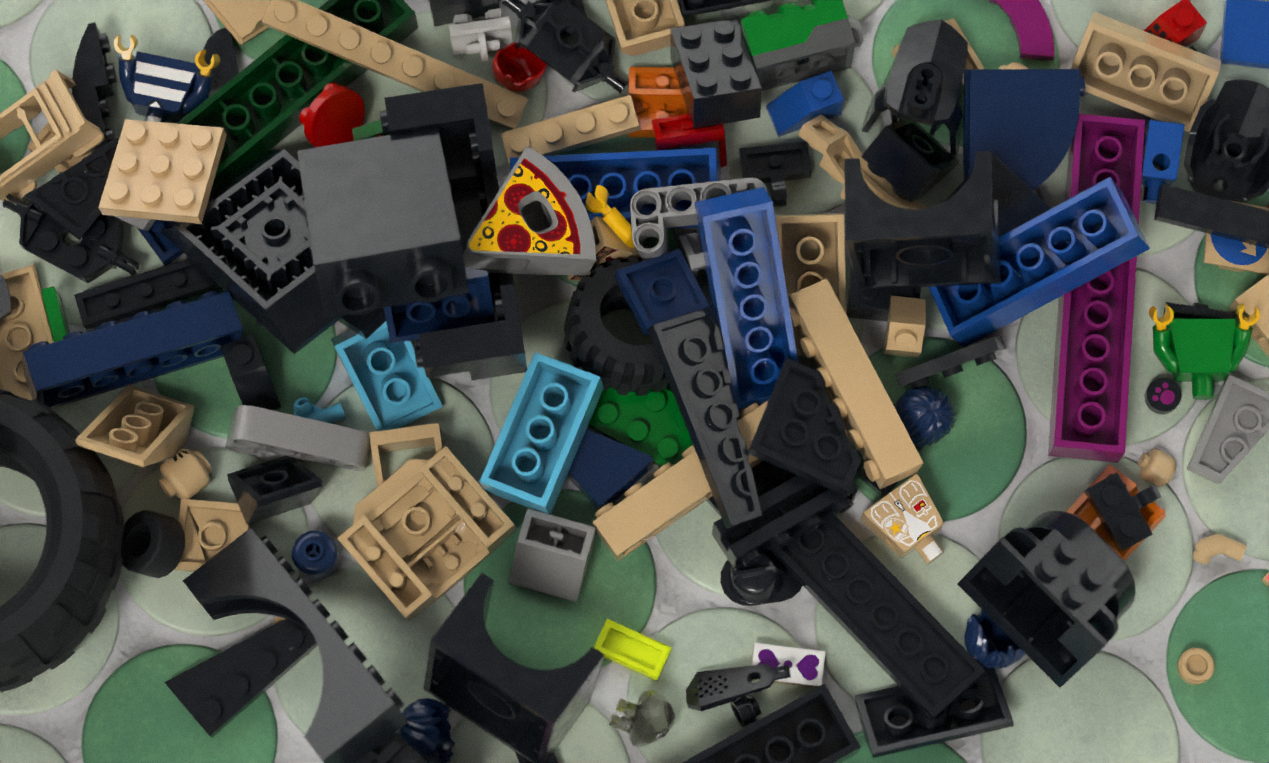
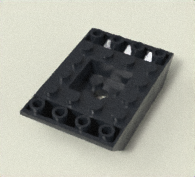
[161,149,346,354]

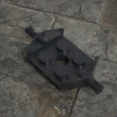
[501,0,629,94]
[3,194,140,283]

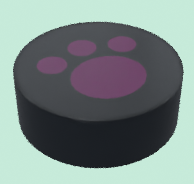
[1145,378,1182,415]

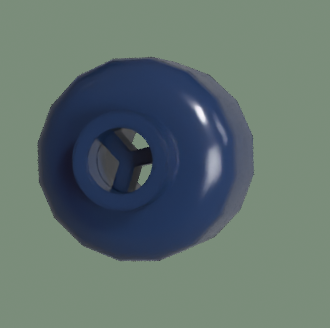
[292,531,340,580]

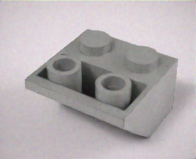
[509,508,597,603]

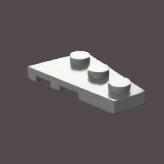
[1186,374,1269,484]

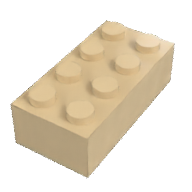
[1070,11,1222,132]

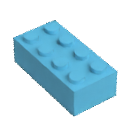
[479,352,604,515]

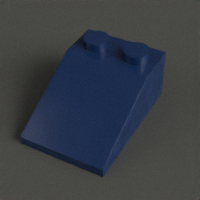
[384,267,495,343]

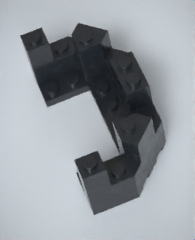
[380,83,527,381]

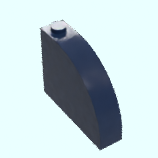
[963,69,1085,191]

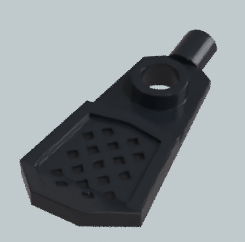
[686,664,791,711]

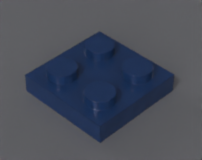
[615,249,710,335]

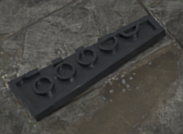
[648,306,762,529]

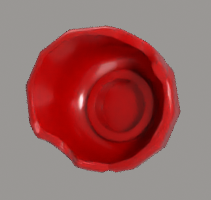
[491,42,547,92]

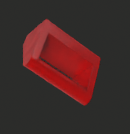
[651,114,728,167]

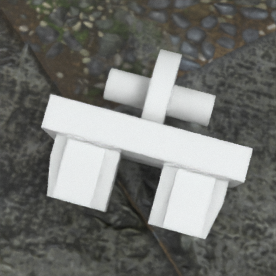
[449,8,513,62]

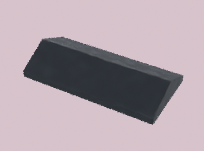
[855,667,1014,758]

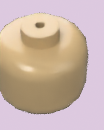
[1138,448,1176,486]

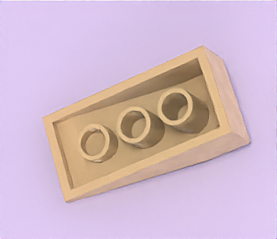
[775,213,846,355]
[75,384,195,467]

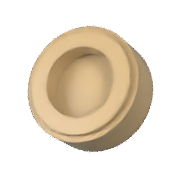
[1177,648,1215,685]

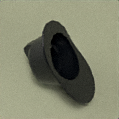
[720,550,803,606]

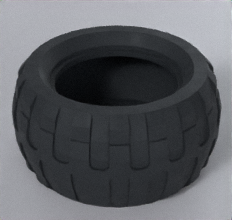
[0,389,124,692]

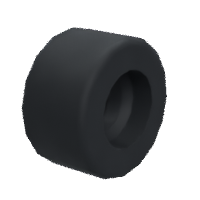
[121,510,185,578]

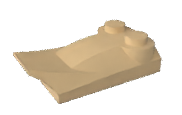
[605,0,685,56]

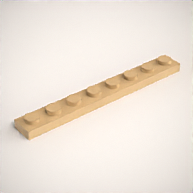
[261,0,528,130]

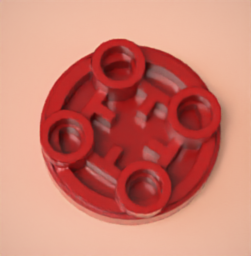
[299,82,365,147]

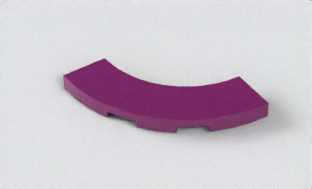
[988,0,1055,61]

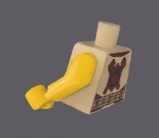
[567,185,648,281]

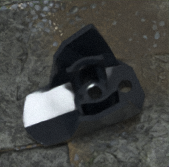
[861,19,968,156]
[1184,80,1269,203]

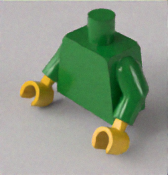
[1148,303,1260,400]

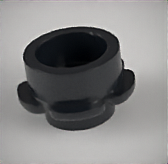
[730,695,761,727]

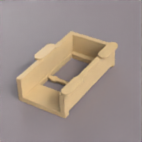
[0,70,104,201]

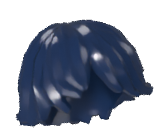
[893,387,956,450]
[964,609,1026,669]
[396,698,455,763]

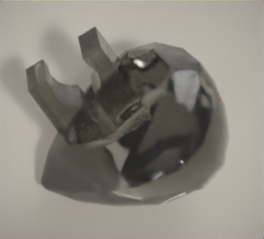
[609,690,675,747]

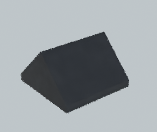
[227,456,322,525]

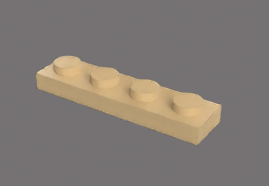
[501,94,641,166]

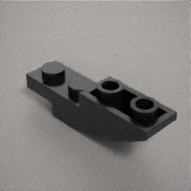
[72,22,118,151]

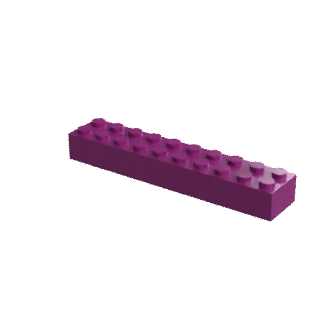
[1048,114,1145,463]

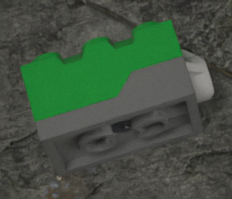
[740,0,863,91]

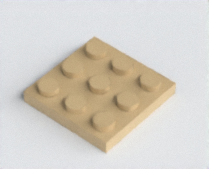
[98,119,227,224]

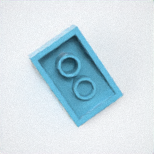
[331,321,443,431]

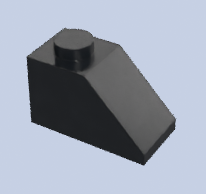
[220,334,282,411]

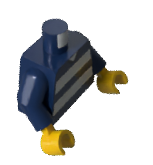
[114,34,220,123]

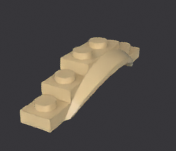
[798,114,929,209]

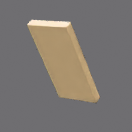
[0,264,54,400]

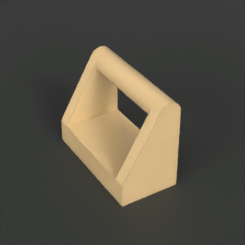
[369,423,444,487]

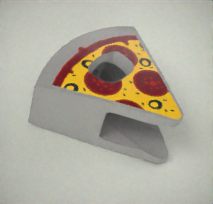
[463,146,596,275]

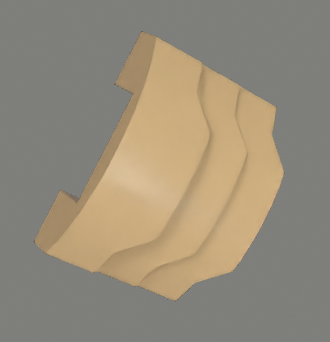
[337,446,516,621]

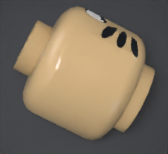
[158,448,212,499]

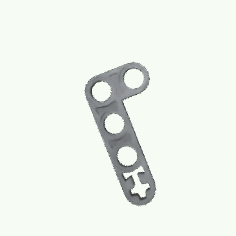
[630,178,768,261]
[225,405,370,471]

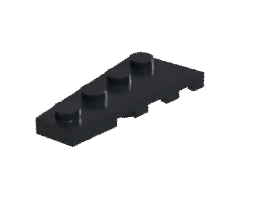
[164,619,318,737]

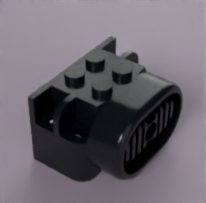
[957,511,1136,688]

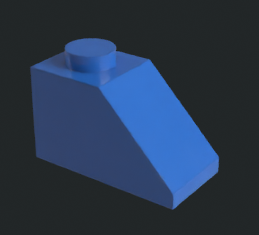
[766,71,844,137]

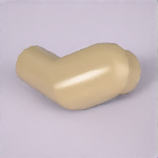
[1193,534,1247,564]

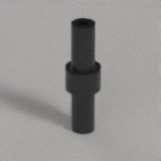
[1164,302,1236,319]

